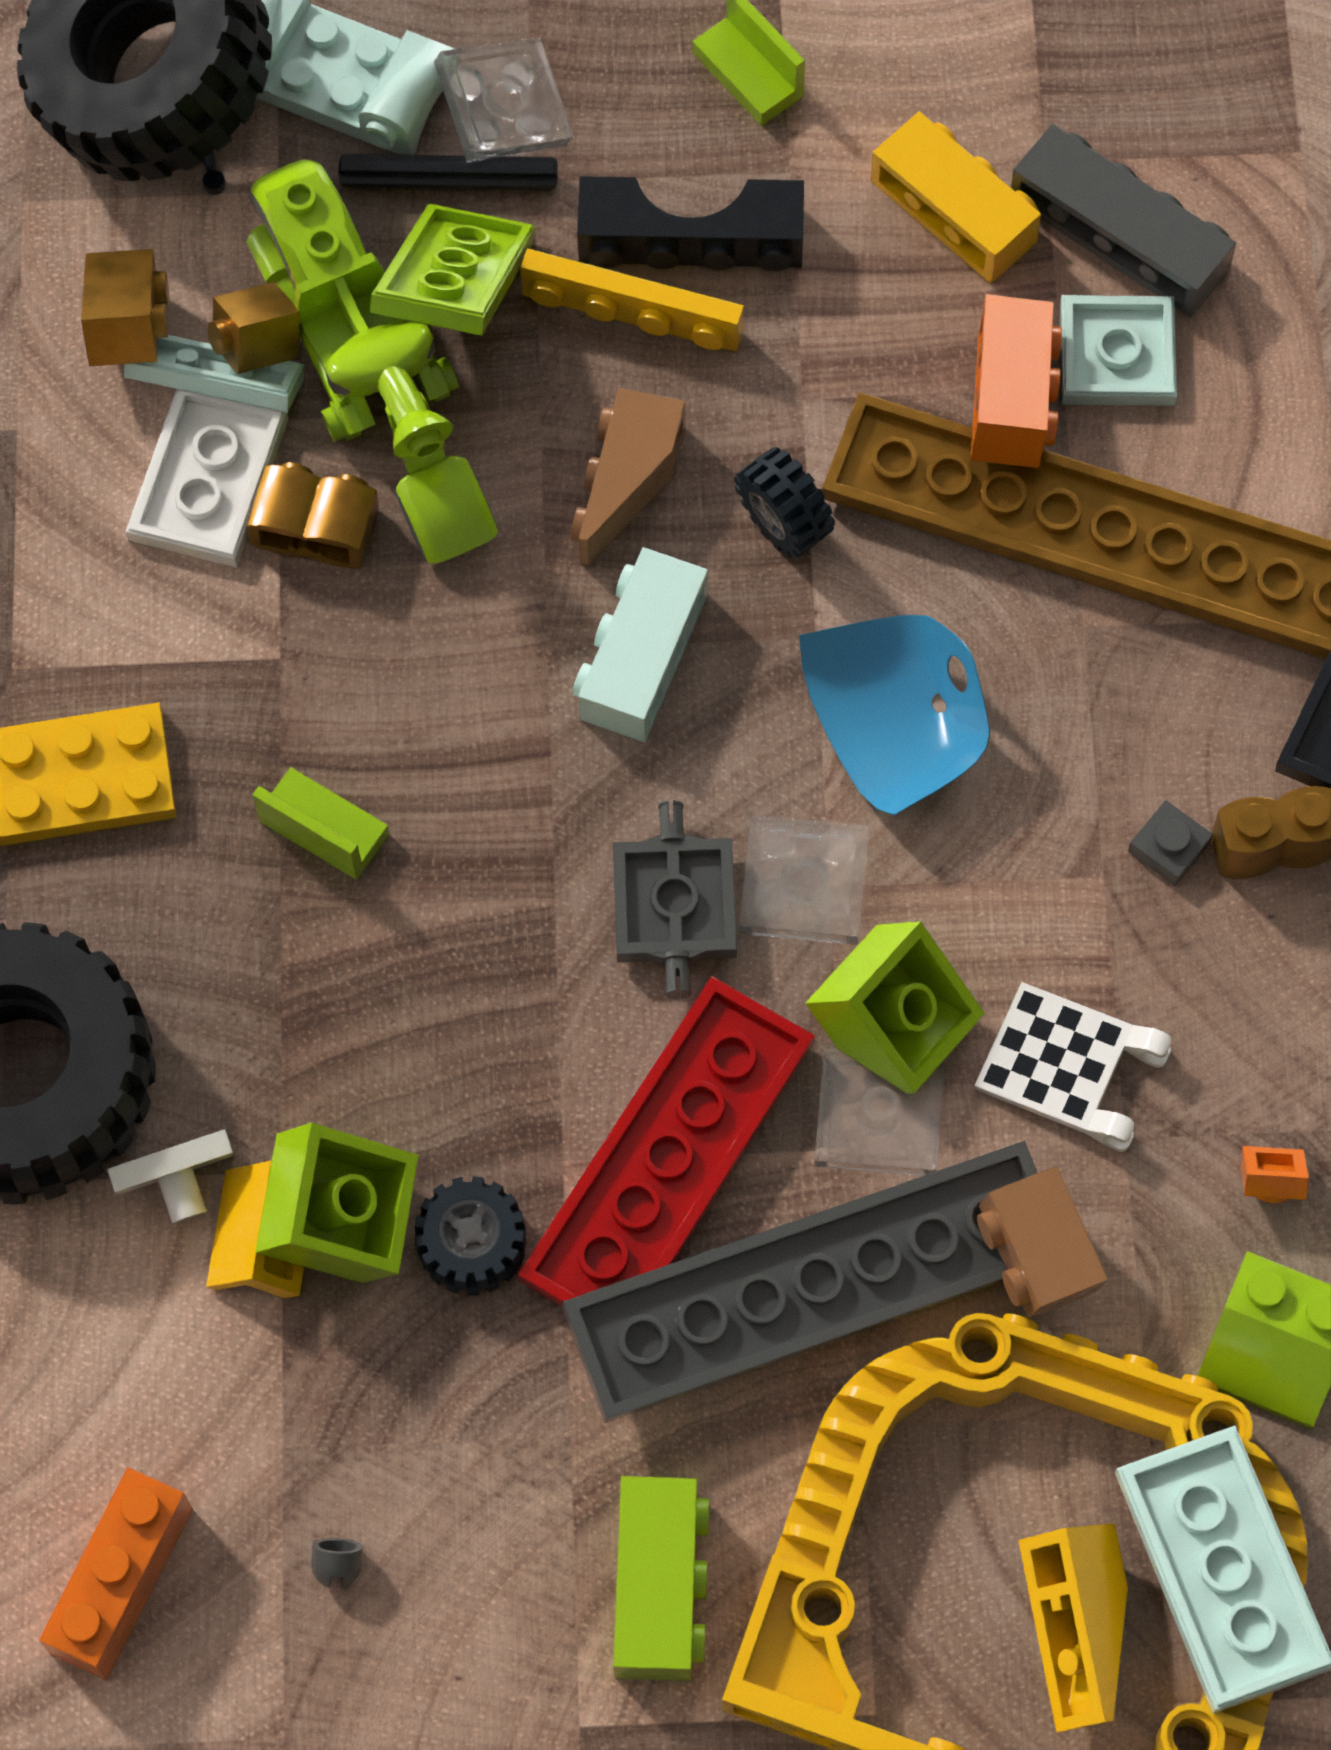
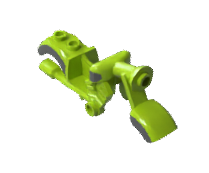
[246,159,498,564]

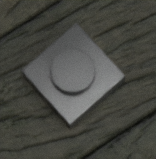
[1128,800,1213,886]

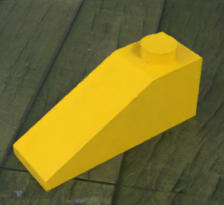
[1018,1523,1128,1733]

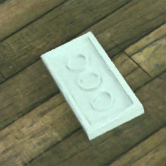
[1115,1426,1331,1714]

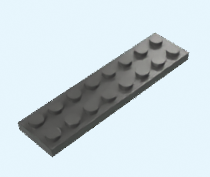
[562,1141,1038,1423]

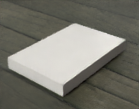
[125,389,289,568]

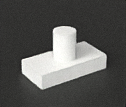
[107,1129,234,1224]

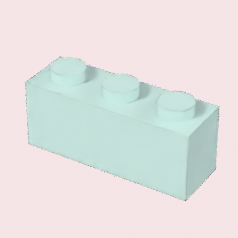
[573,547,708,743]

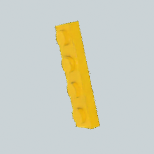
[520,248,744,352]

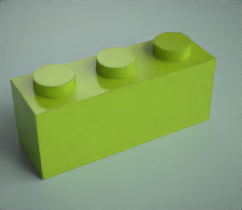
[613,1476,710,1681]

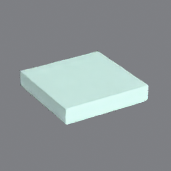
[1060,295,1177,406]

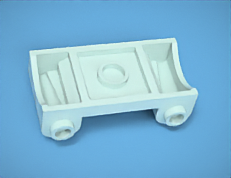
[256,0,459,155]

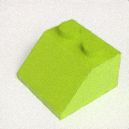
[805,921,985,1094]
[1197,1251,1331,1430]

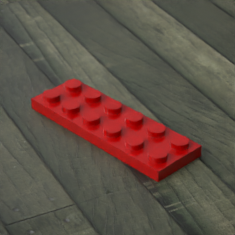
[518,976,815,1307]

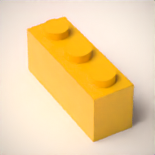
[871,111,1041,284]

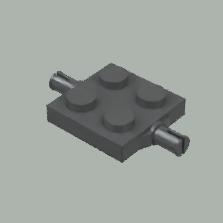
[613,800,737,999]

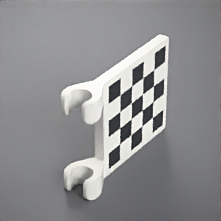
[974,982,1171,1152]

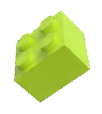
[255,1122,419,1283]

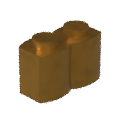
[247,462,379,569]
[1211,786,1331,879]

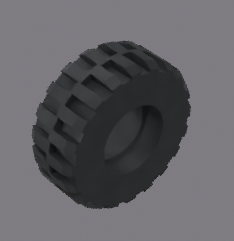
[17,0,272,181]
[0,922,156,1204]

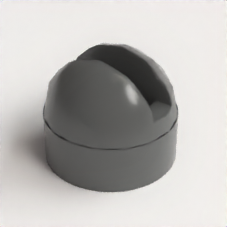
[311,1538,363,1588]

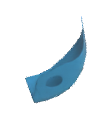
[799,615,990,815]

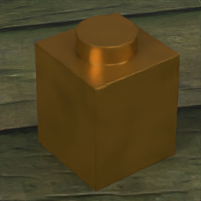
[208,282,301,374]

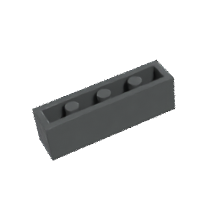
[1011,124,1236,318]

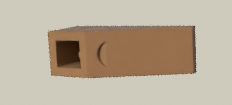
[571,387,686,566]

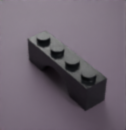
[577,176,804,271]

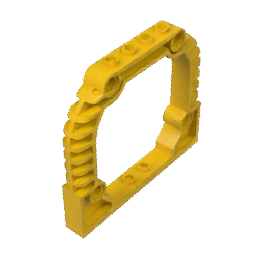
[722,1313,1308,1750]

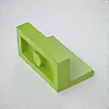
[692,0,805,126]
[252,767,390,880]

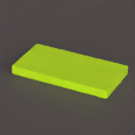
[370,204,536,336]

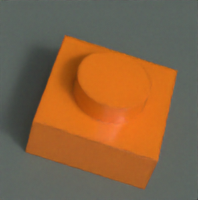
[1240,1146,1309,1203]

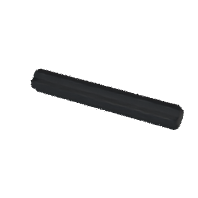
[338,154,558,190]

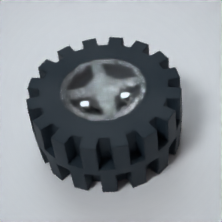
[734,447,835,558]
[414,1176,526,1295]

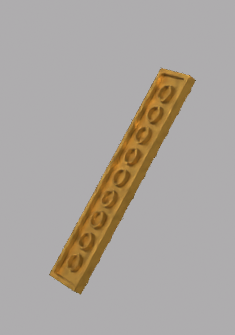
[821,392,1331,659]

